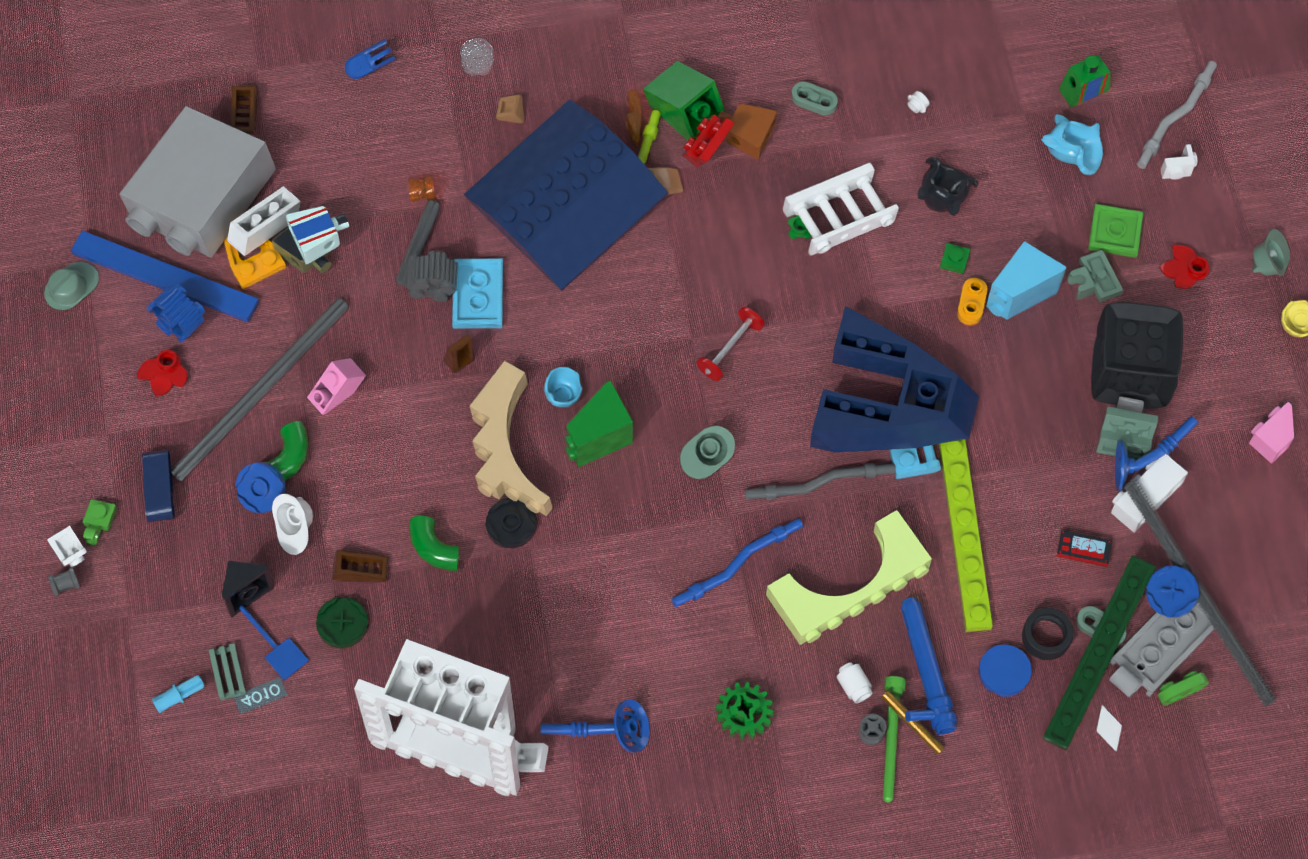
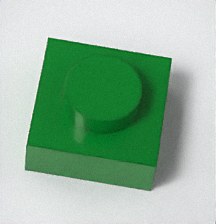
[940,243,970,274]

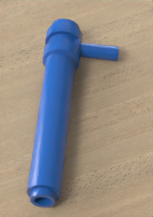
[900,598,958,735]

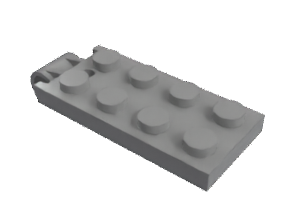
[1109,603,1216,698]

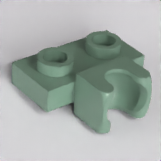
[1067,250,1123,303]

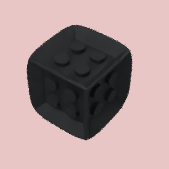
[1091,302,1183,409]

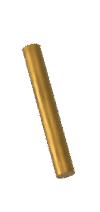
[881,690,944,754]

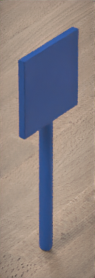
[239,606,309,681]

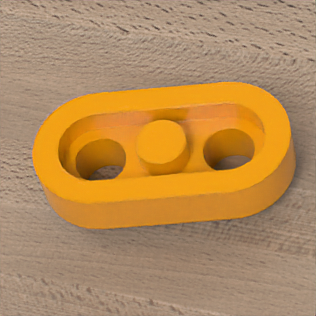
[957,278,987,325]

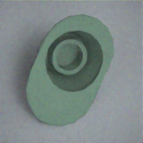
[1252,229,1290,276]
[44,262,99,310]
[680,426,735,479]

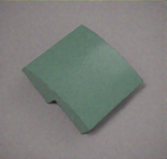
[1096,406,1158,460]

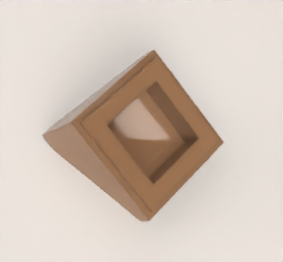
[496,94,524,123]

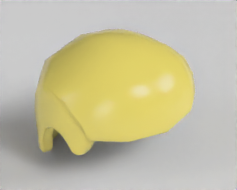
[1281,300,1308,338]

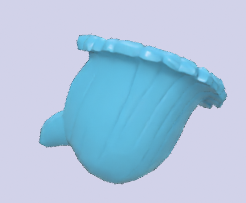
[1042,114,1103,175]

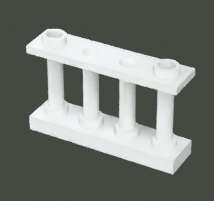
[783,163,899,256]

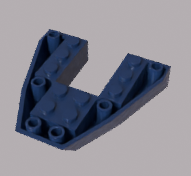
[810,306,979,453]

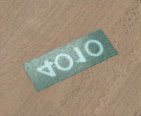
[234,677,287,714]

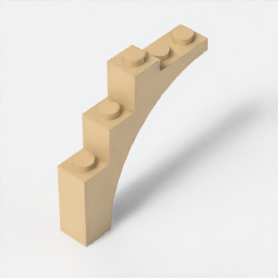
[470,361,552,516]

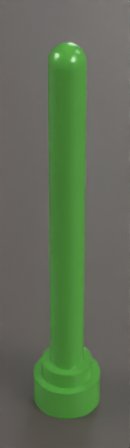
[883,676,906,803]

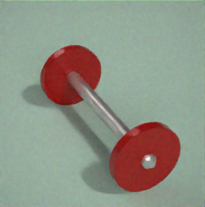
[696,307,764,381]

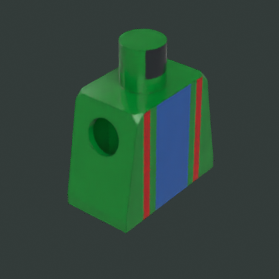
[1059,55,1111,107]

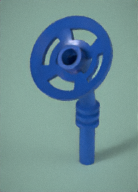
[1115,416,1198,491]
[540,699,650,753]

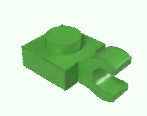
[83,499,117,546]

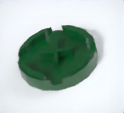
[316,597,369,649]

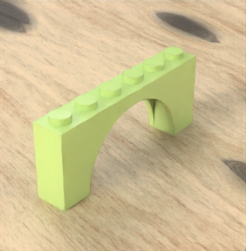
[766,510,932,645]

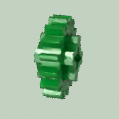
[716,682,773,740]

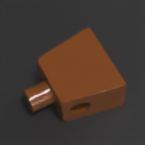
[718,104,777,160]

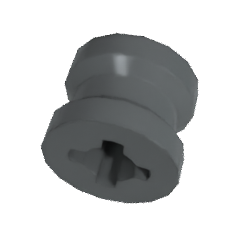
[858,714,886,746]

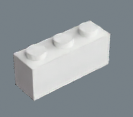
[227,186,301,256]
[1111,454,1188,533]

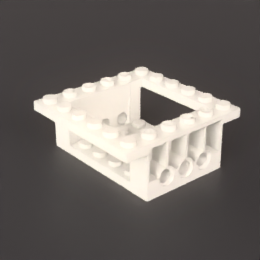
[354,639,521,796]

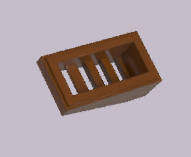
[230,86,257,134]
[444,334,474,373]
[332,550,388,582]

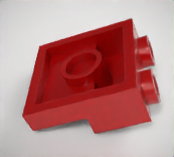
[682,115,735,167]

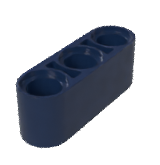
[142,450,175,522]

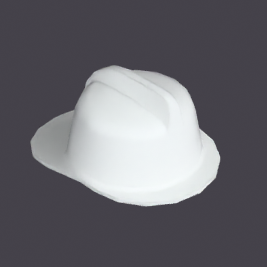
[272,494,313,555]

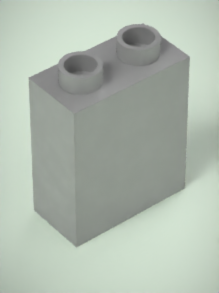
[119,106,276,258]

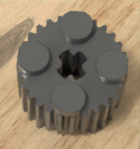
[407,251,458,302]

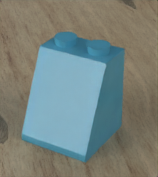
[986,241,1066,320]

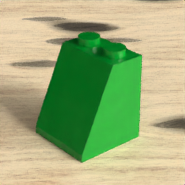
[643,61,725,140]
[564,381,633,468]

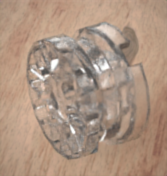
[460,38,494,76]

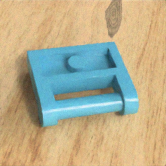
[889,445,941,479]

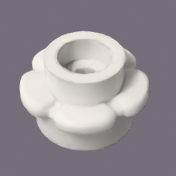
[907,91,930,113]

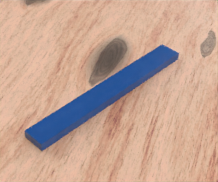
[71,231,259,323]

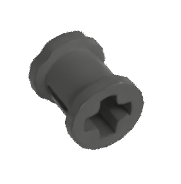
[48,567,80,597]

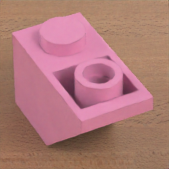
[307,358,366,415]
[1249,402,1294,464]

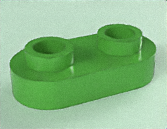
[1158,671,1209,706]

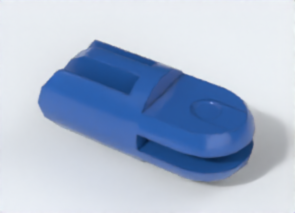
[345,39,396,79]

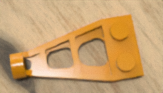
[224,236,287,289]

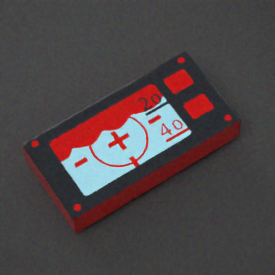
[1056,530,1112,567]

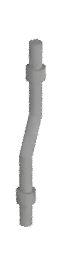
[1137,61,1217,169]

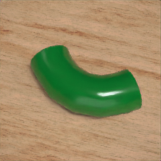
[266,421,309,482]
[409,516,459,572]

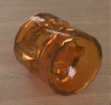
[408,176,435,203]

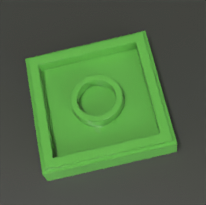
[1088,204,1143,258]

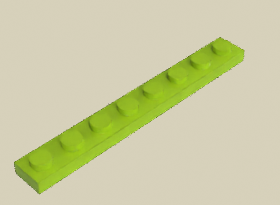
[939,439,993,632]

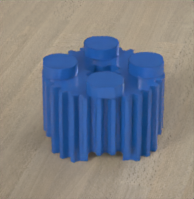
[146,284,205,343]

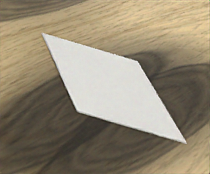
[1097,705,1122,751]

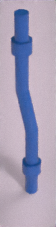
[671,518,803,608]

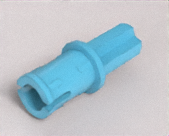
[151,675,204,713]

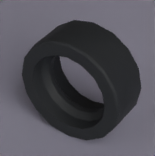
[1022,608,1073,660]

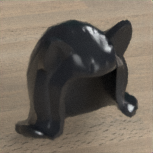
[917,157,979,216]

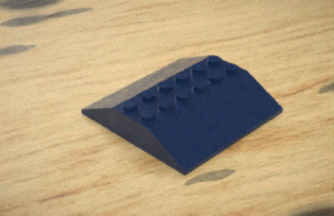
[464,99,668,291]

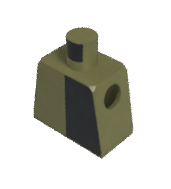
[272,228,332,273]

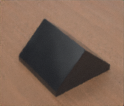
[222,561,274,617]

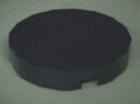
[485,498,537,549]

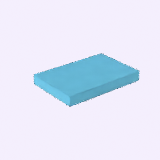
[452,258,503,329]

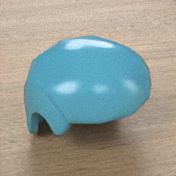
[544,367,583,407]

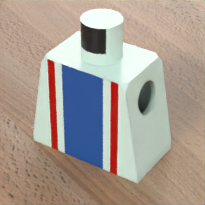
[286,206,349,264]

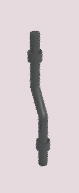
[745,463,896,500]

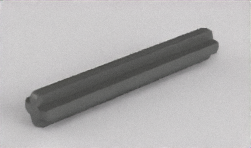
[396,200,440,287]

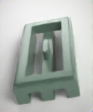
[209,643,246,701]

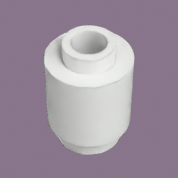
[837,662,873,703]

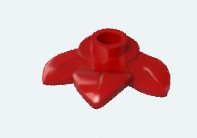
[1160,245,1210,289]
[137,350,187,397]

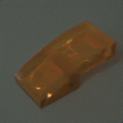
[626,89,642,146]

